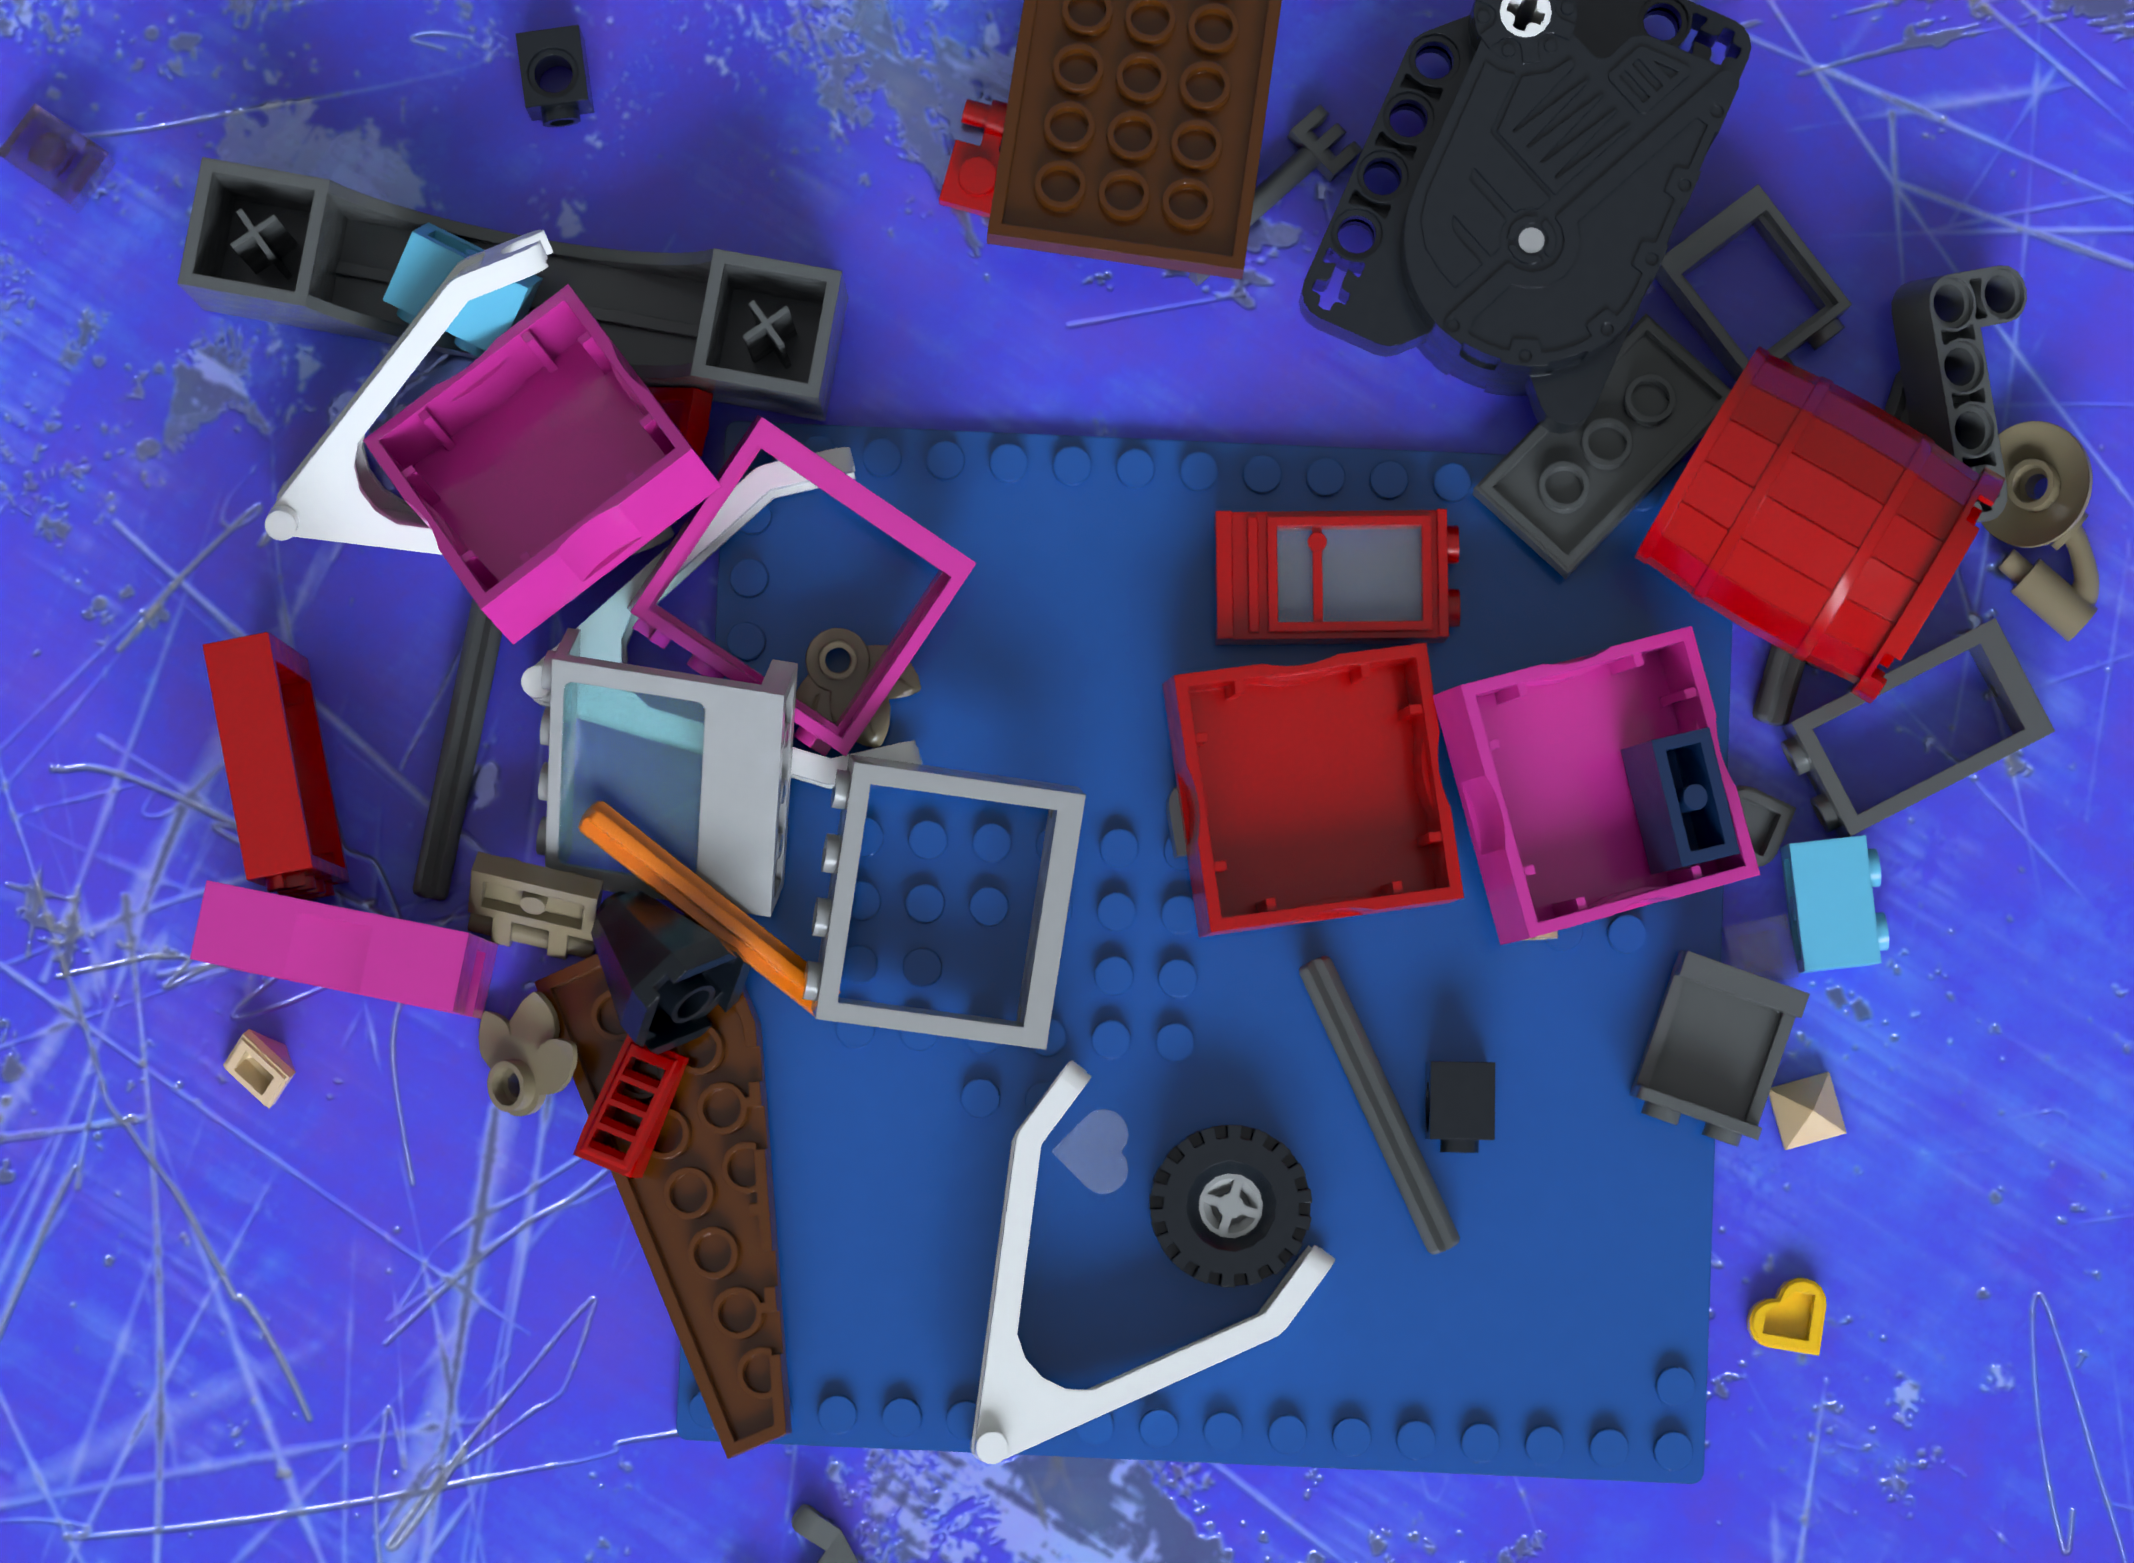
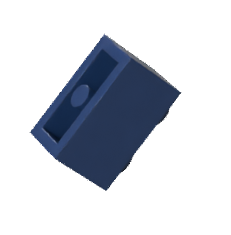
[1621,727,1740,875]

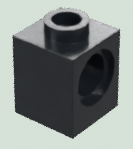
[515,25,594,127]
[1425,1061,1495,1153]

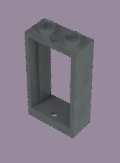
[1781,618,2055,838]

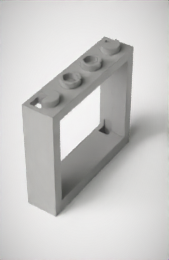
[802,754,1086,1050]

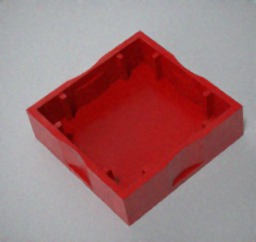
[1162,643,1464,937]

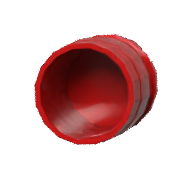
[1635,346,2005,704]

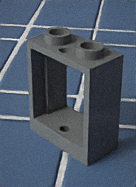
[1655,184,1852,382]

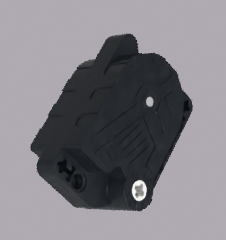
[1299,0,1751,434]

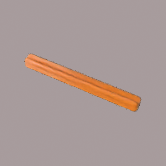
[578,800,840,1016]

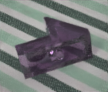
[0,103,116,213]

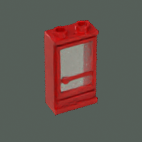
[1214,509,1460,645]

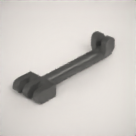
[1188,104,1363,286]

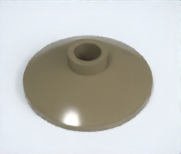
[1981,421,2093,548]

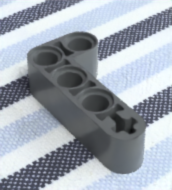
[1891,265,2027,523]

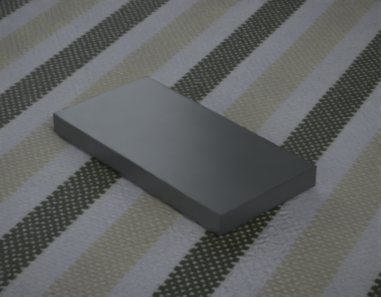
[1472,314,1731,579]

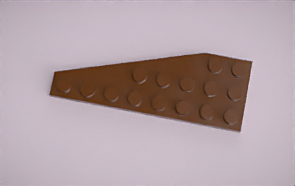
[534,914,792,1459]

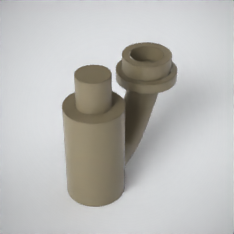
[1997,512,2099,642]

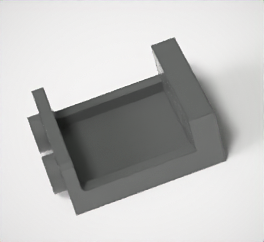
[1629,950,1810,1147]

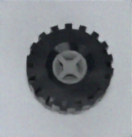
[1149,1125,1312,1288]

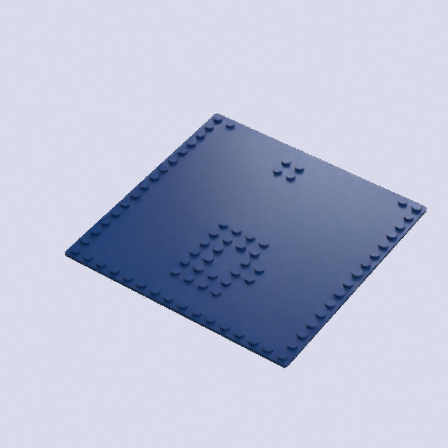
[676,421,1733,1484]

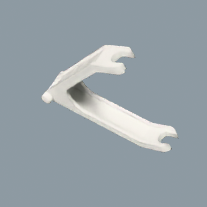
[265,229,677,556]
[521,447,922,789]
[970,1060,1335,1464]

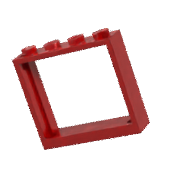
[202,632,350,901]

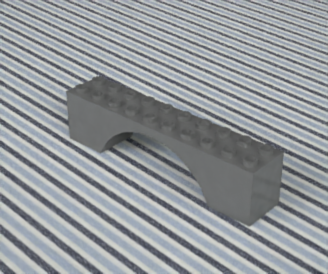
[177,157,848,421]

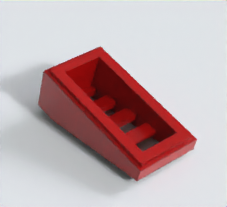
[573,1035,689,1178]

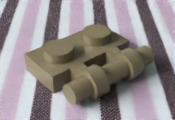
[468,852,604,960]

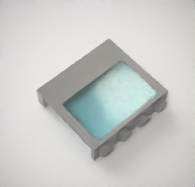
[536,628,798,917]

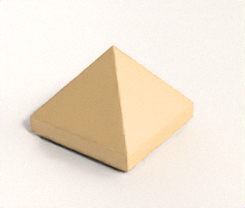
[223,1029,296,1108]
[1768,1072,1847,1150]

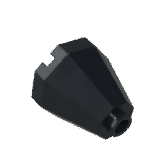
[591,889,751,1055]

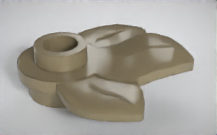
[796,628,921,748]
[479,991,578,1116]

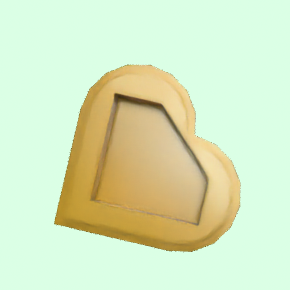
[1746,1278,1826,1356]

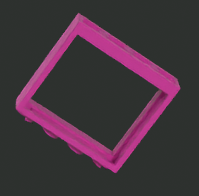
[627,415,977,757]

